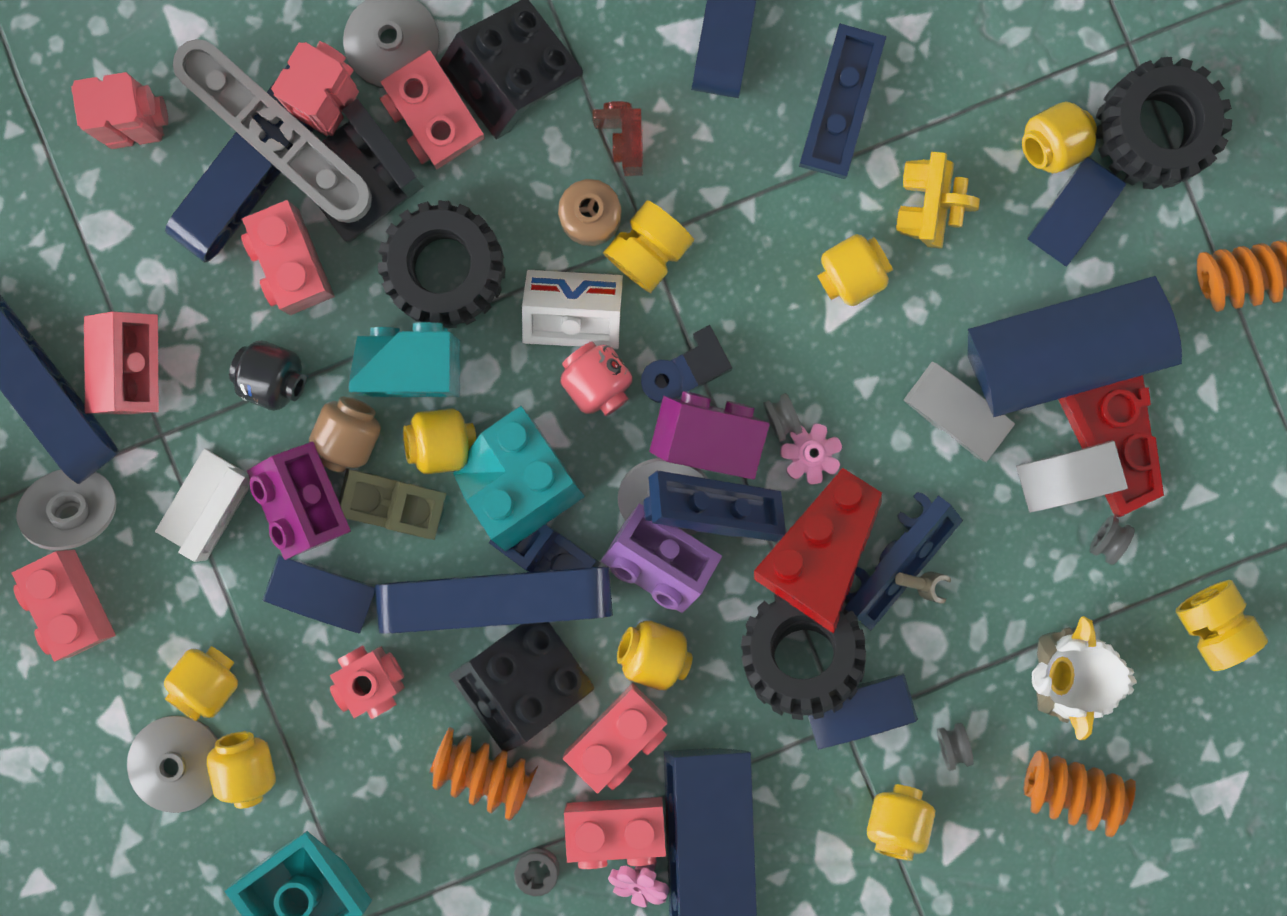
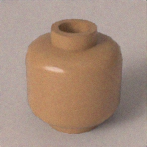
[558,179,622,246]
[309,396,381,472]

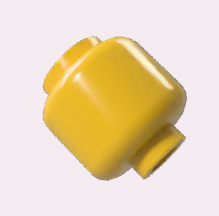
[1022,101,1097,174]
[817,234,893,306]
[403,408,476,474]
[617,620,693,690]
[164,646,238,721]
[207,731,276,809]
[867,784,935,861]

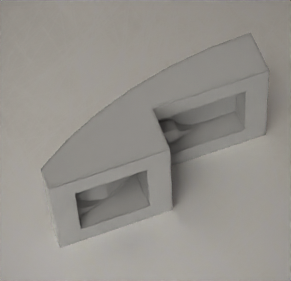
[903,362,1015,463]
[1016,440,1128,513]

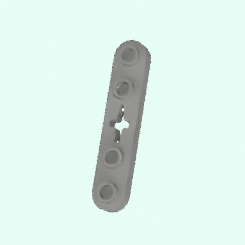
[173,39,372,223]

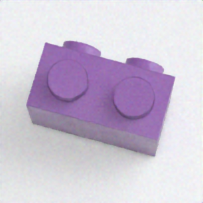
[601,503,722,613]

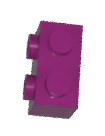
[649,391,770,480]
[247,441,351,560]

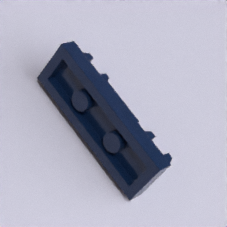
[799,23,887,179]
[643,470,786,542]
[844,492,963,631]

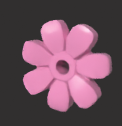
[780,424,842,485]
[608,860,669,908]

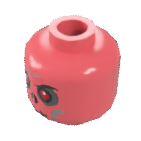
[560,342,633,416]

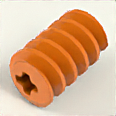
[1197,240,1287,312]
[430,727,538,821]
[1023,750,1136,838]

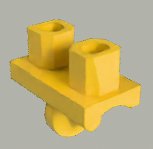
[896,152,980,248]

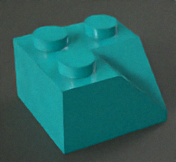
[349,322,460,397]
[453,406,585,552]
[224,831,372,916]

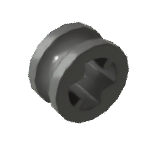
[763,393,803,442]
[1089,516,1135,565]
[937,722,974,771]
[514,848,560,896]

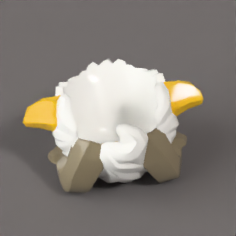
[1032,616,1137,740]

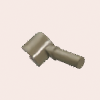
[895,572,951,604]

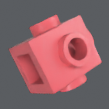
[330,645,405,719]

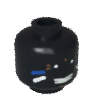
[229,340,306,411]

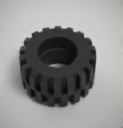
[1096,57,1232,190]
[378,200,506,329]
[741,594,866,720]

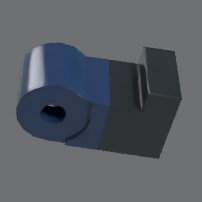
[641,325,732,403]

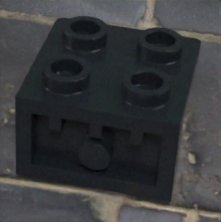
[439,0,583,140]
[317,99,424,243]
[449,622,594,752]

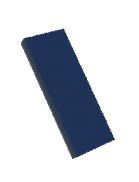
[968,276,1182,417]
[664,748,757,916]

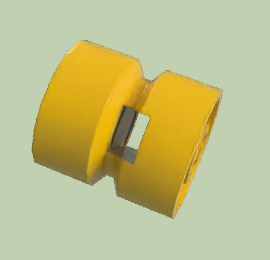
[603,200,694,293]
[1175,580,1268,671]

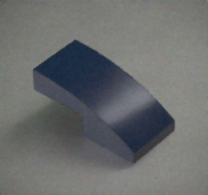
[1027,157,1126,267]
[489,524,601,572]
[262,554,375,634]
[808,673,918,750]

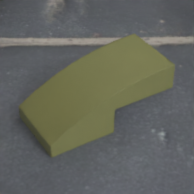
[338,468,446,540]

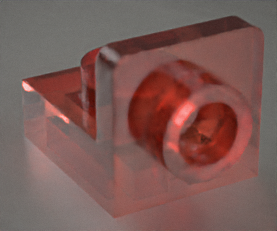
[593,101,643,176]

